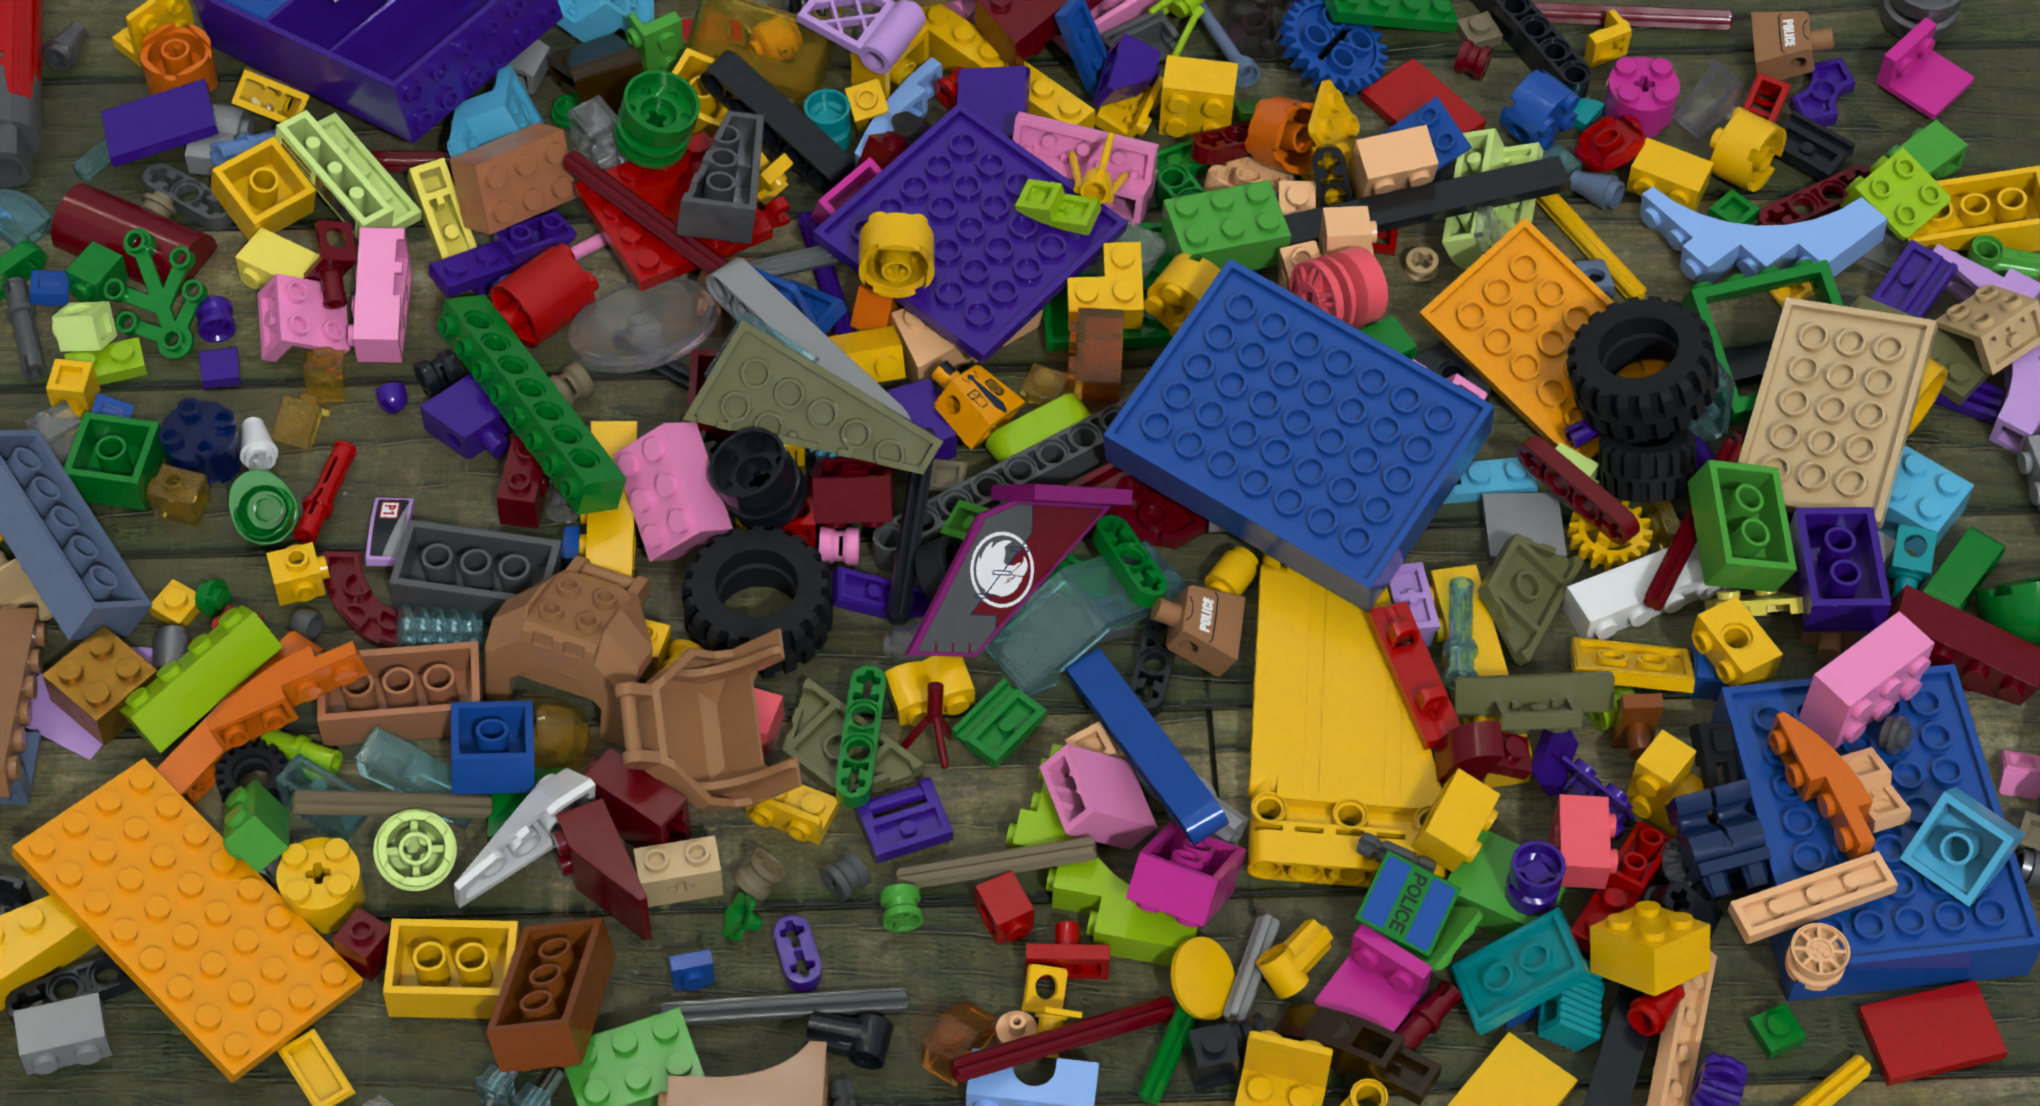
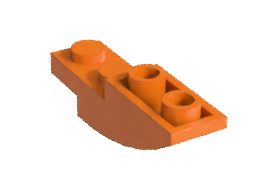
[208,641,370,751]
[1768,712,1875,861]

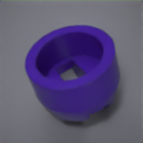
[375,382,408,414]

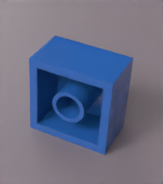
[451,701,534,795]

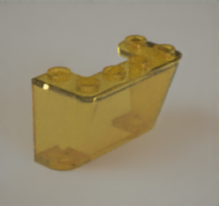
[685,0,846,101]

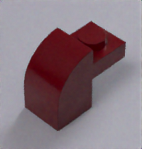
[1434,721,1532,783]

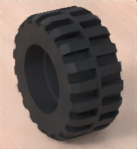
[1566,296,1720,442]
[682,526,833,679]

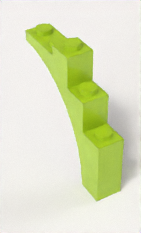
[1006,744,1198,967]

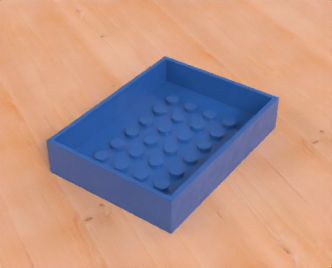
[1103,258,1494,613]
[1711,664,2040,1001]

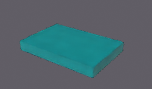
[1450,907,1592,1036]

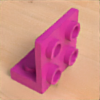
[1876,17,1974,119]
[1314,924,1433,1033]

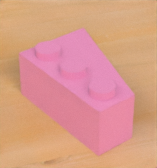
[348,227,413,363]

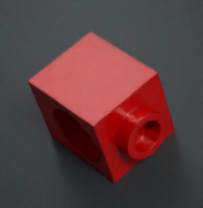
[975,871,1034,945]

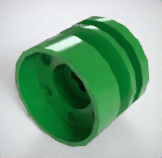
[613,70,700,170]

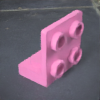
[257,274,350,362]

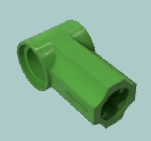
[1965,235,2040,281]

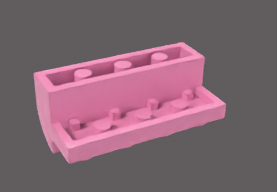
[1013,111,1159,227]

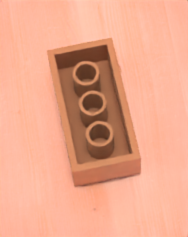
[317,641,484,747]

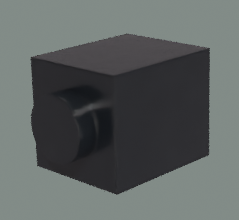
[1186,1023,1240,1091]

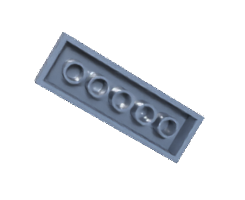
[0,430,152,640]

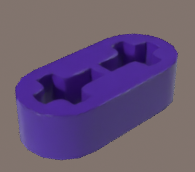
[774,915,822,993]

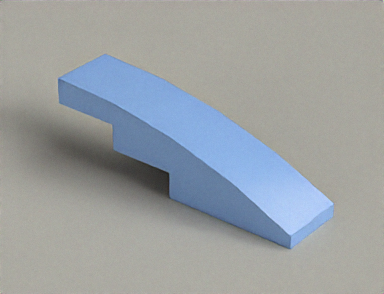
[855,57,943,166]

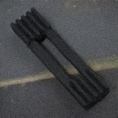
[1689,723,1747,885]

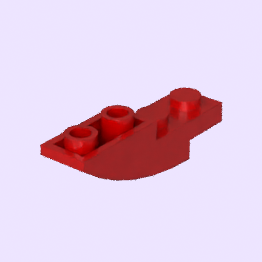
[1571,820,1673,954]

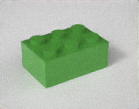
[1161,180,1291,270]
[1687,460,1797,592]
[561,1007,705,1106]

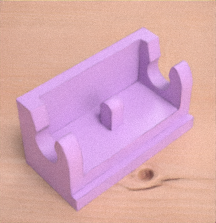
[1387,562,1440,647]

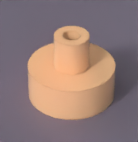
[996,1011,1037,1045]

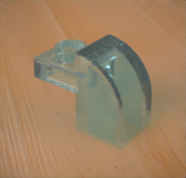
[0,189,52,248]

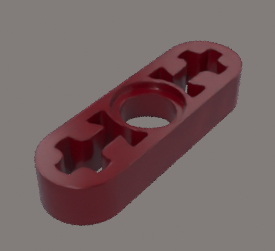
[1190,121,1252,165]

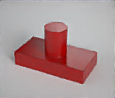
[1025,921,1110,980]

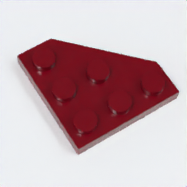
[1066,463,1208,549]

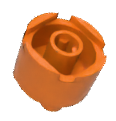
[140,23,219,95]
[1245,96,1316,175]

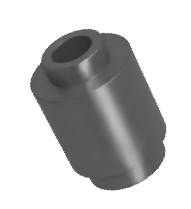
[152,625,193,671]

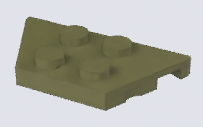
[1478,533,1584,667]
[782,678,924,797]

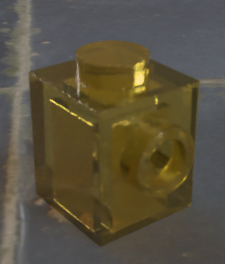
[146,464,212,527]

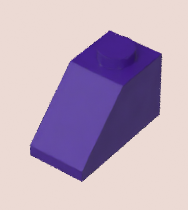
[1092,33,1161,107]

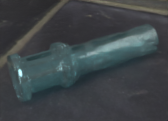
[1442,577,1478,690]

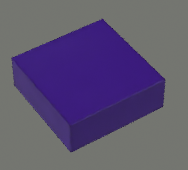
[199,347,241,389]

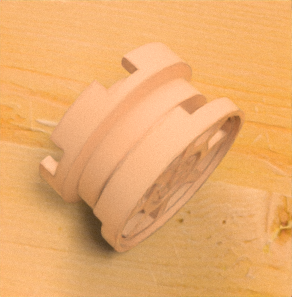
[1785,923,1850,991]

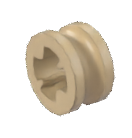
[1405,247,1439,282]

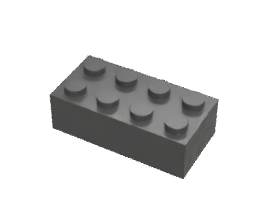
[389,519,564,623]

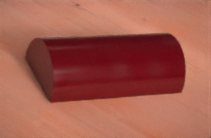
[51,183,218,299]

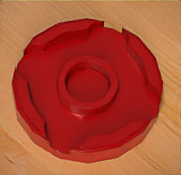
[1574,115,1646,172]

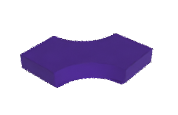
[1789,57,1856,126]

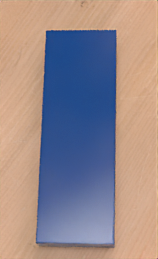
[1054,0,1107,101]

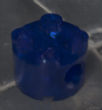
[159,398,242,489]

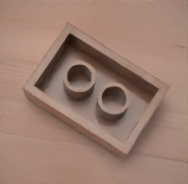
[449,122,577,235]

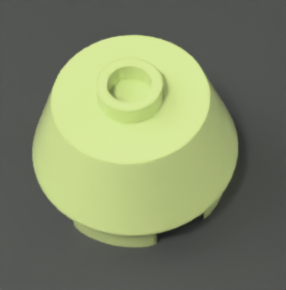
[373,809,457,891]

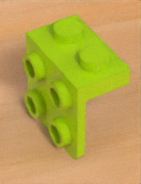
[1839,147,1951,240]

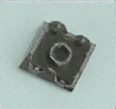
[1218,0,1294,62]

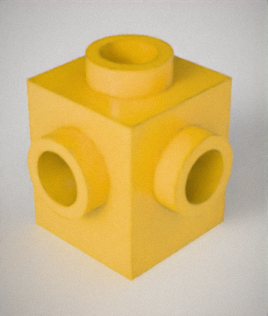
[266,542,330,606]

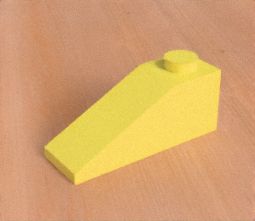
[407,158,477,260]

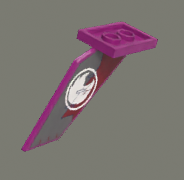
[904,484,1133,657]

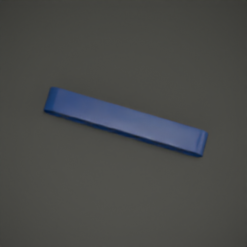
[1064,647,1229,846]

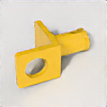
[1022,964,1083,1059]

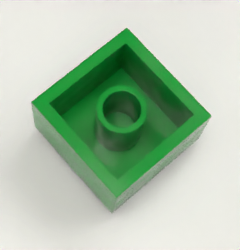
[64,412,167,511]

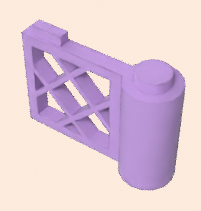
[796,0,926,74]

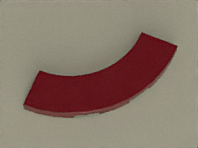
[323,551,433,648]

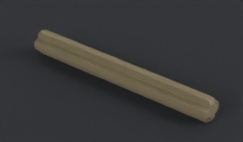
[291,790,493,818]
[896,836,1097,888]

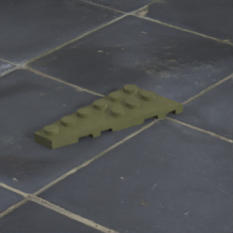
[682,319,943,475]

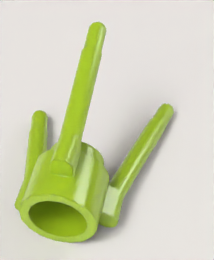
[1149,0,1205,56]

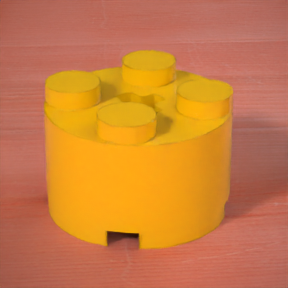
[1710,107,1787,192]
[859,211,935,298]
[1144,253,1221,338]
[276,837,366,934]

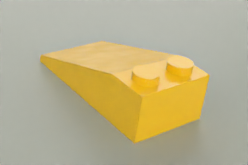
[1907,165,2040,252]

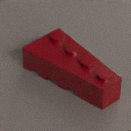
[976,0,1103,66]
[1868,585,2040,706]

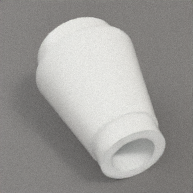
[240,417,278,471]

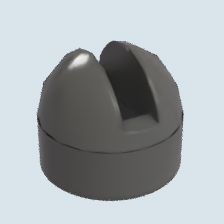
[289,608,324,642]

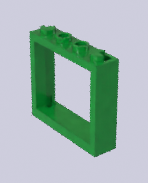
[1680,259,1844,426]

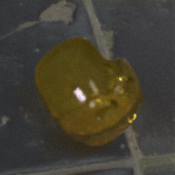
[533,703,590,768]

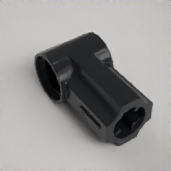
[805,1010,894,1070]

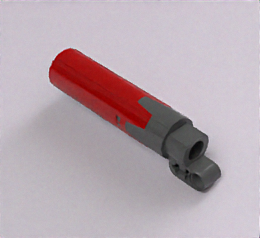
[0,0,44,188]

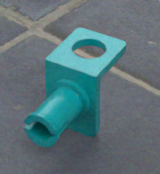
[1885,524,1937,600]

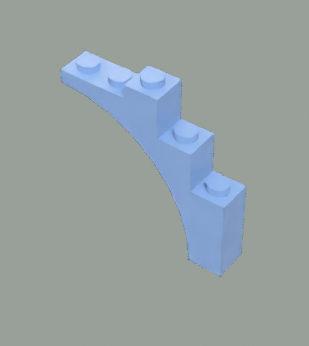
[1639,186,1888,284]

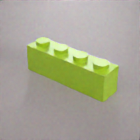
[119,605,283,753]

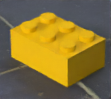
[383,918,520,1019]

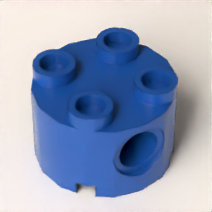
[1499,69,1580,155]

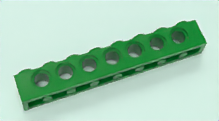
[437,295,627,515]

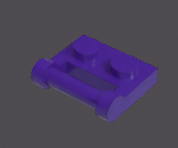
[853,777,953,864]

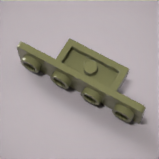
[1453,672,1615,734]

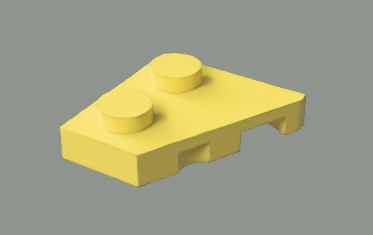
[1704,590,1803,616]

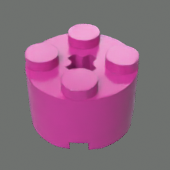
[1603,57,1680,138]

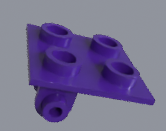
[1557,755,1636,840]

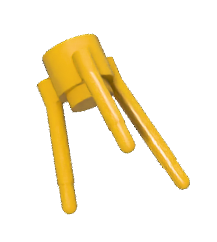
[1068,132,1129,204]

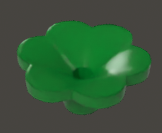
[722,892,762,942]

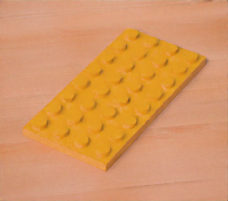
[11,758,363,1084]

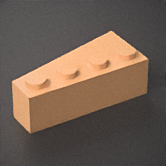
[891,308,1043,383]

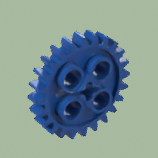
[1278,0,1388,97]

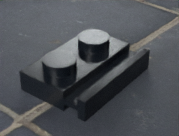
[1774,110,1856,181]

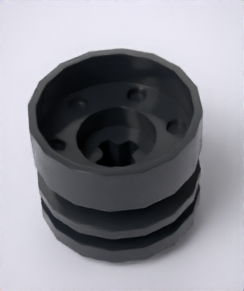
[709,428,809,531]

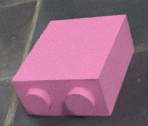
[1039,744,1158,850]

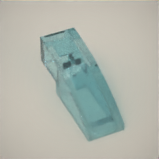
[355,727,473,829]

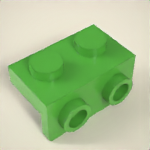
[625,11,684,72]

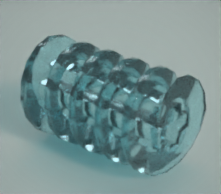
[396,605,483,648]

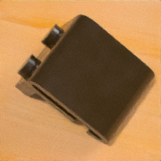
[546,33,644,135]

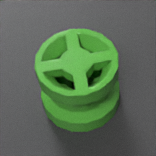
[879,883,923,933]

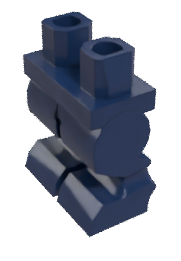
[1665,778,1772,902]

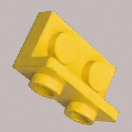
[745,784,840,845]

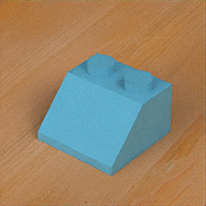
[1900,787,2026,907]

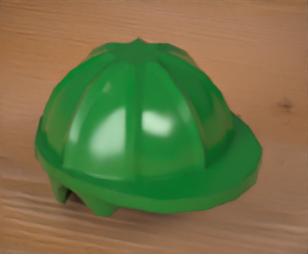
[229,469,299,546]

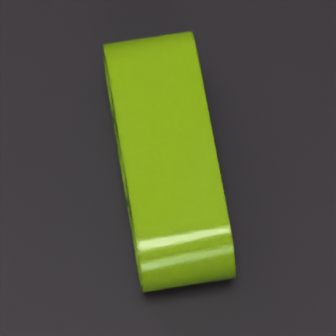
[985,393,1092,463]

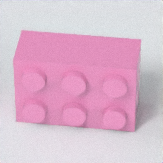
[613,422,733,562]
[1799,611,1935,750]

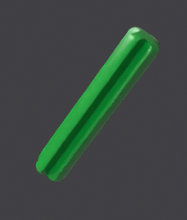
[1138,1003,1197,1106]

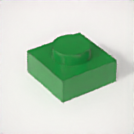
[1708,189,1760,225]
[1747,1003,1807,1060]

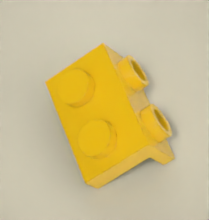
[1094,75,1163,138]

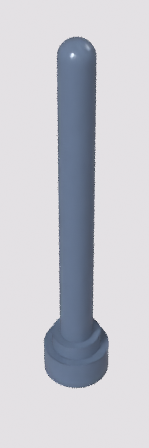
[1199,2,1261,88]

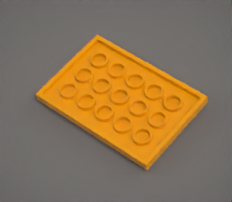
[1418,217,1670,460]

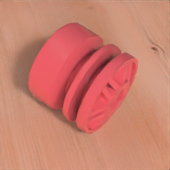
[1289,246,1388,328]

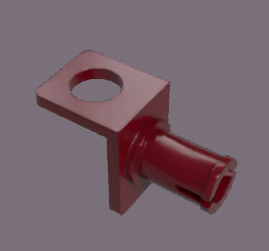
[304,220,357,310]

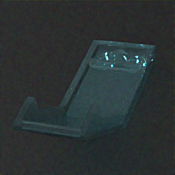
[984,541,1188,696]

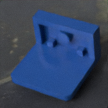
[753,267,847,334]

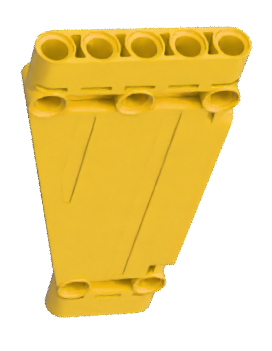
[1247,552,1448,888]

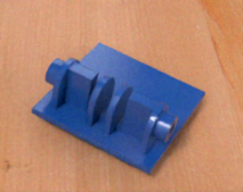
[1380,96,1472,183]

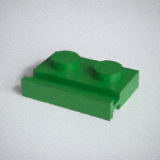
[951,678,1047,770]

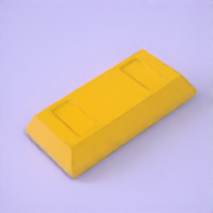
[277,1029,356,1106]

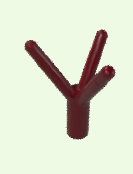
[900,682,953,769]

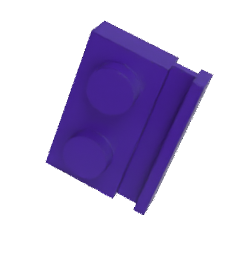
[1871,239,1958,318]

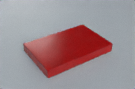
[1361,58,1486,133]
[1857,980,2008,1086]

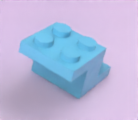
[556,0,655,43]
[447,65,544,158]

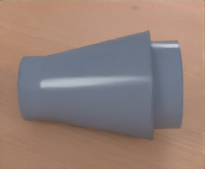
[1570,170,1625,210]

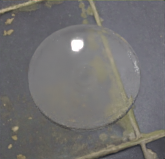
[568,278,718,373]

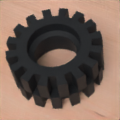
[215,740,293,804]

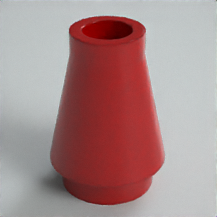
[1627,984,1685,1036]

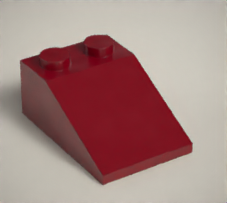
[552,798,652,941]

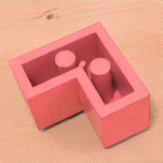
[1548,794,1618,889]

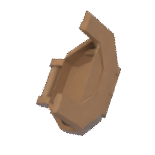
[484,555,653,747]
[614,628,802,812]

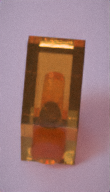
[920,1000,999,1087]

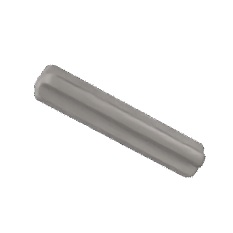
[1223,914,1281,1021]

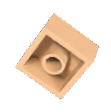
[1349,125,1439,200]

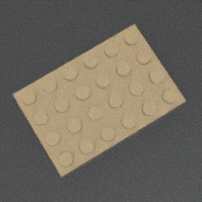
[1738,297,1937,529]

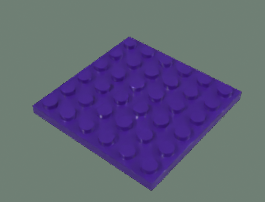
[813,103,1128,364]

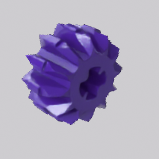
[1689,1052,1748,1106]

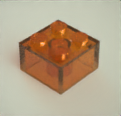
[1067,308,1124,403]

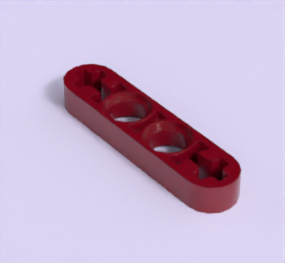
[1756,165,1871,226]
[1516,435,1640,545]

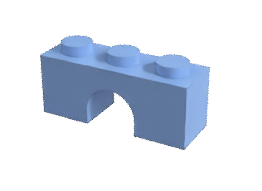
[966,1048,1099,1106]

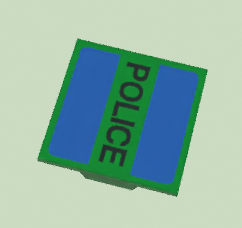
[1354,850,1462,958]

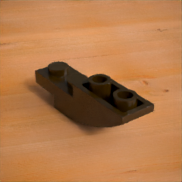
[1273,1003,1441,1106]

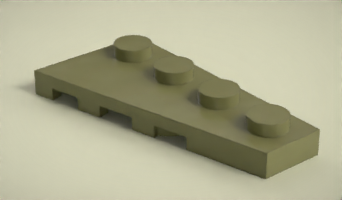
[1850,295,1991,406]

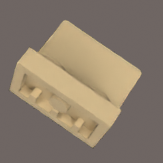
[1936,284,2040,375]

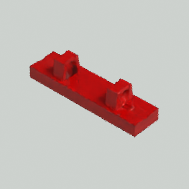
[1367,601,1461,750]

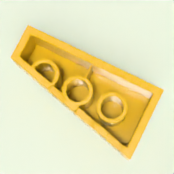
[0,895,98,1011]

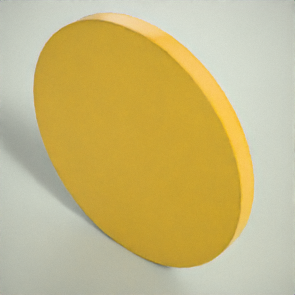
[1171,937,1235,1021]

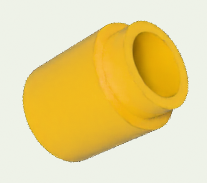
[1204,546,1259,596]

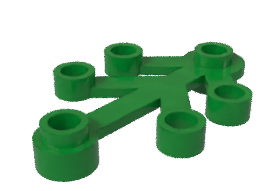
[103,228,208,360]

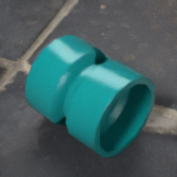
[804,89,851,151]

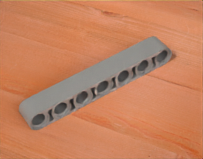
[706,257,911,420]

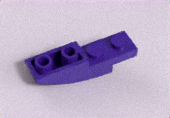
[428,210,577,298]

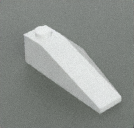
[454,768,596,908]

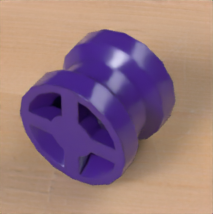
[196,296,236,343]

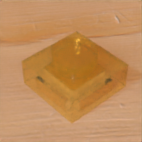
[1020,363,1069,406]

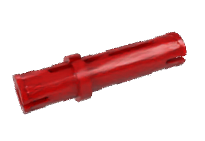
[293,440,357,544]

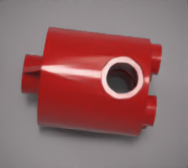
[490,243,599,349]

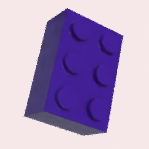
[1789,507,1891,632]

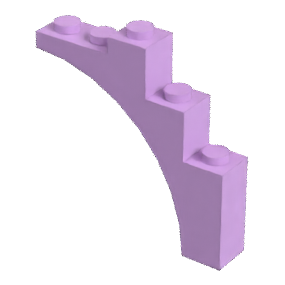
[1933,244,2040,455]

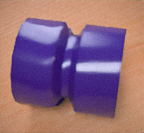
[1505,841,1566,916]

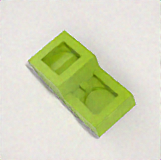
[1015,179,1102,236]

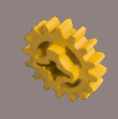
[1567,497,1653,572]

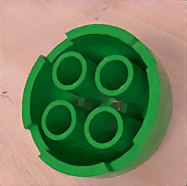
[1975,576,2040,647]

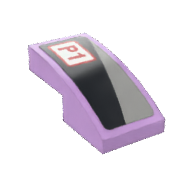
[366,497,415,567]

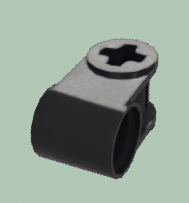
[1641,882,1723,941]

